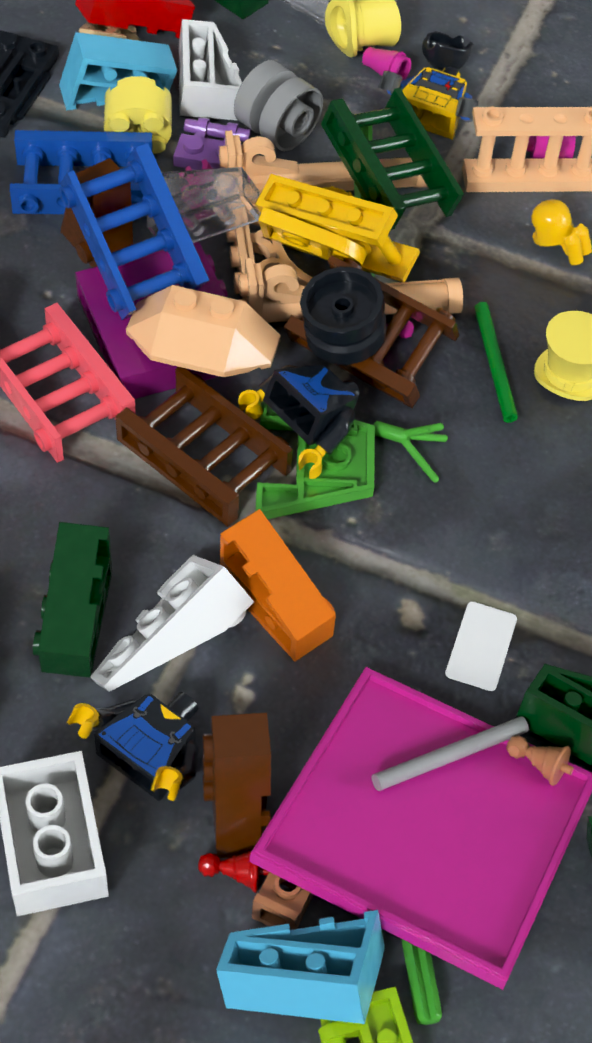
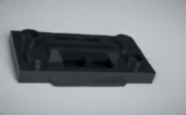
[0,30,59,138]

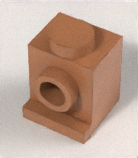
[252,872,314,930]

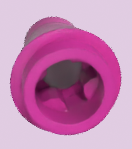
[362,47,411,80]

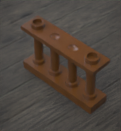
[284,255,459,408]
[116,367,293,527]

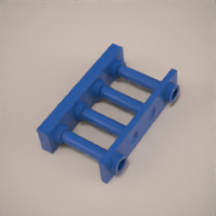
[10,130,153,216]
[59,143,209,320]

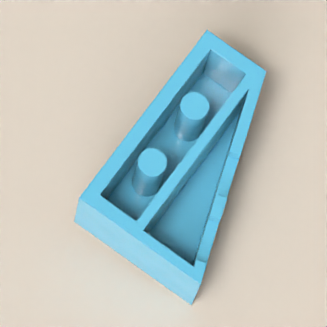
[59,32,177,110]
[216,910,385,1024]

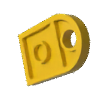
[258,207,367,267]

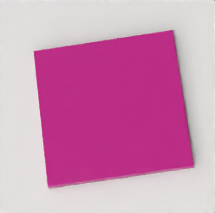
[249,667,592,990]

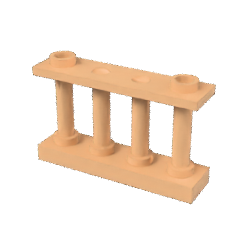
[462,107,592,192]

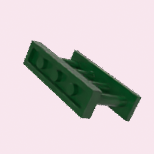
[321,88,464,230]

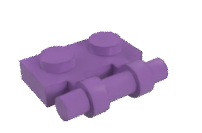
[173,117,251,174]

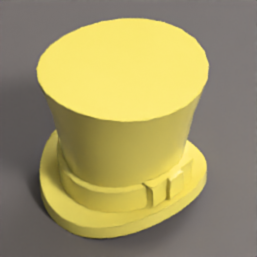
[325,0,401,58]
[534,311,592,401]

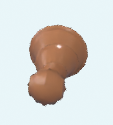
[506,735,574,786]

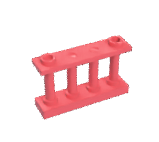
[0,303,136,463]

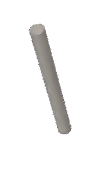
[372,716,529,791]

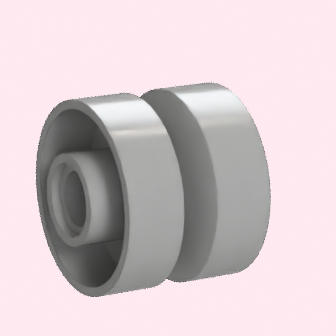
[234,60,323,151]

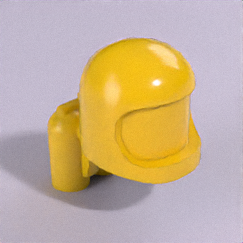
[531,199,592,265]

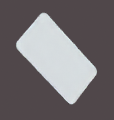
[445,602,517,691]

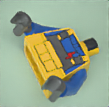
[378,66,478,140]

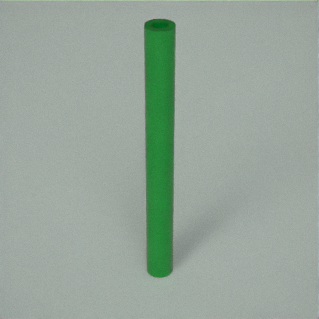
[474,302,518,423]

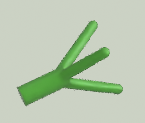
[374,421,448,483]

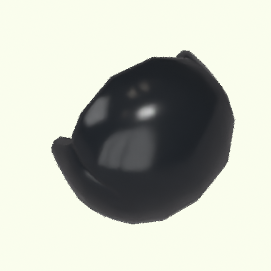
[422,31,473,71]

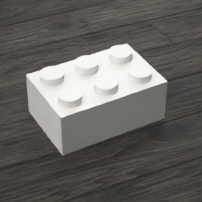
[0,751,109,916]

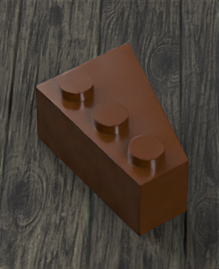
[60,158,133,268]

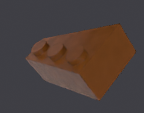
[202,712,271,858]

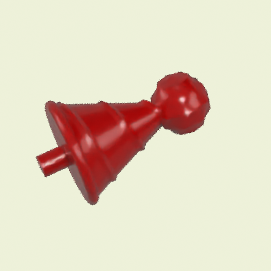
[198,851,269,893]

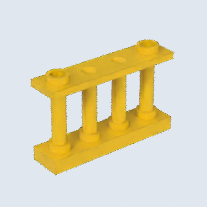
[255,174,420,283]

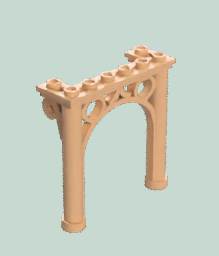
[218,131,463,323]

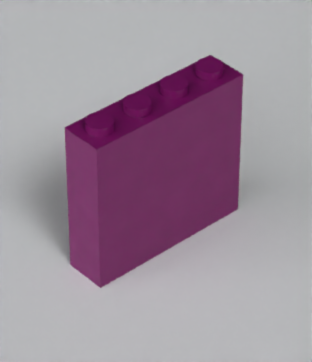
[75,242,228,399]

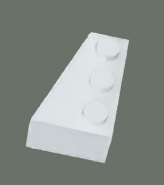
[178,19,242,121]

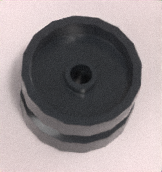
[300,267,387,365]

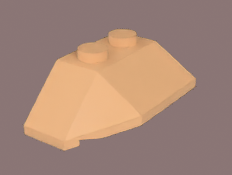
[126,285,281,377]

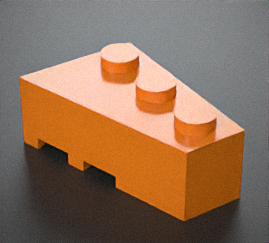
[220,509,336,662]

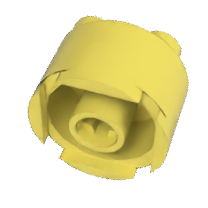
[104,76,172,154]

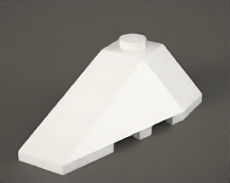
[90,555,254,692]

